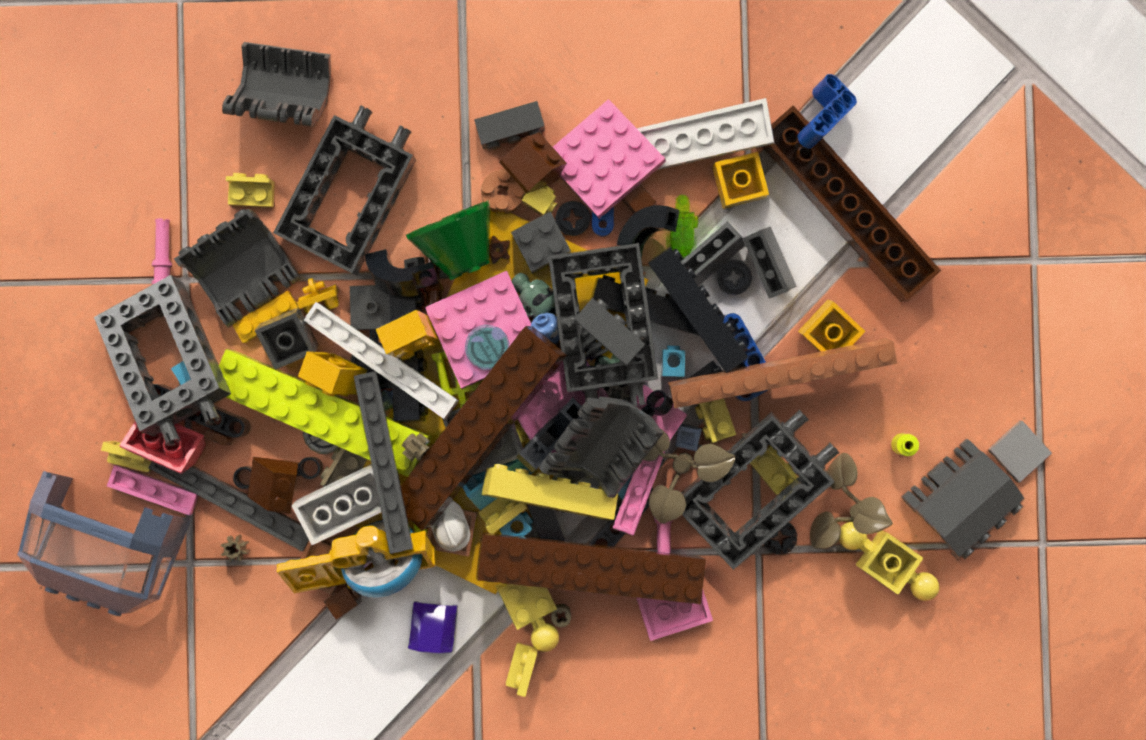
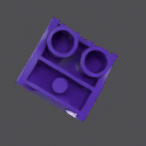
[408,601,458,653]

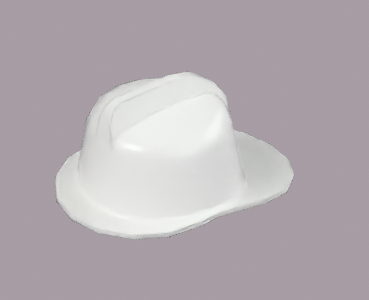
[431,500,471,552]

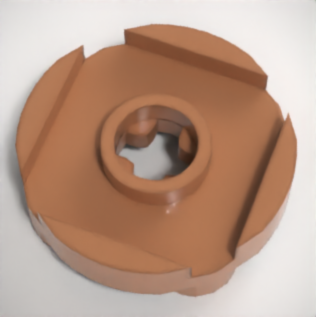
[481,169,525,214]

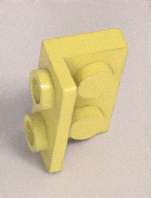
[226,173,275,208]
[695,399,736,443]
[101,441,152,472]
[750,445,798,495]
[479,498,527,533]
[506,643,538,697]

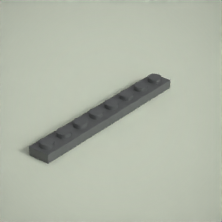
[354,371,414,554]
[148,462,309,551]

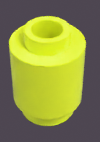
[891,433,919,456]

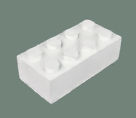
[292,464,381,545]

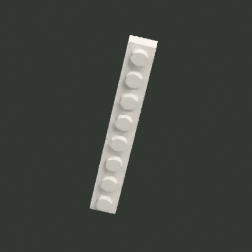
[304,302,459,419]

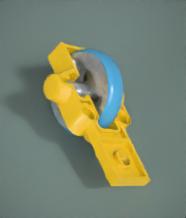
[277,520,435,598]

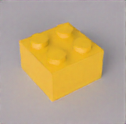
[712,152,769,209]
[798,300,866,352]
[376,310,439,360]
[298,351,367,397]

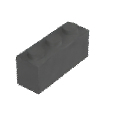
[474,101,545,150]
[681,221,745,286]
[743,226,797,299]
[574,298,645,366]

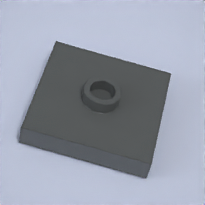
[350,285,390,330]

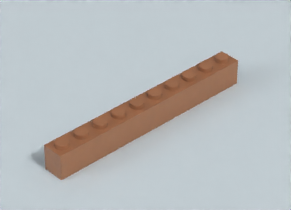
[668,338,897,408]

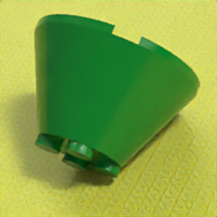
[406,200,490,280]

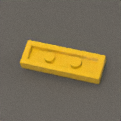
[232,291,298,343]

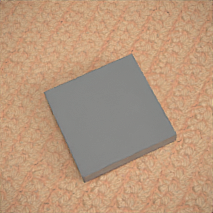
[988,421,1052,482]

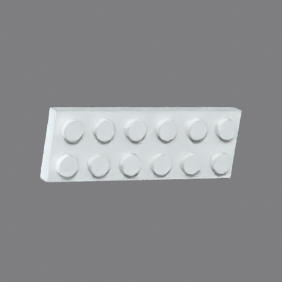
[637,98,775,170]

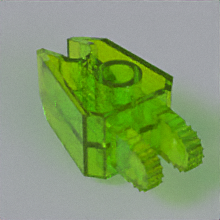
[670,194,698,256]

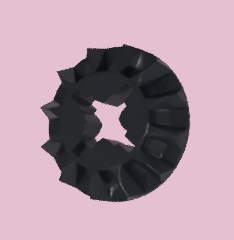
[555,201,590,236]
[717,260,752,295]
[764,522,798,555]

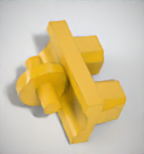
[297,278,339,314]

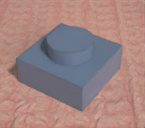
[675,424,702,451]

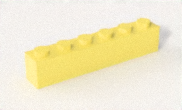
[482,464,618,520]

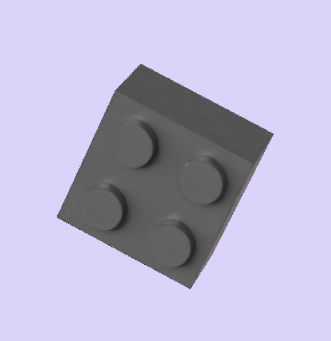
[511,212,571,274]
[255,307,319,370]

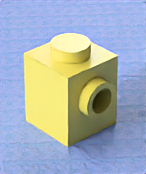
[522,185,557,216]

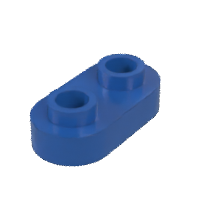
[592,207,614,237]

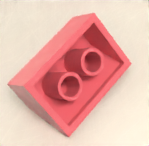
[119,421,206,474]

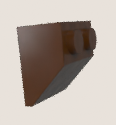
[499,132,567,194]
[248,457,298,514]

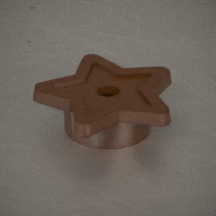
[489,236,510,264]

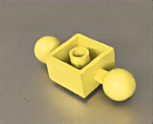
[839,522,939,601]
[496,583,559,652]

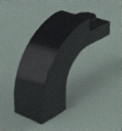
[617,205,680,258]
[365,249,439,297]
[516,397,583,473]

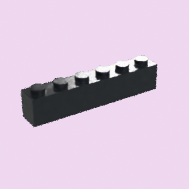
[648,247,749,373]
[590,275,725,336]
[389,289,428,422]

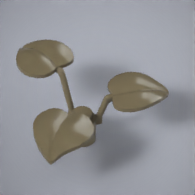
[644,429,736,524]
[810,452,893,549]

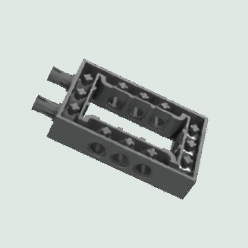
[273,105,416,276]
[548,243,658,406]
[94,275,231,446]
[681,409,840,570]

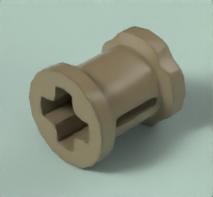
[551,604,571,627]

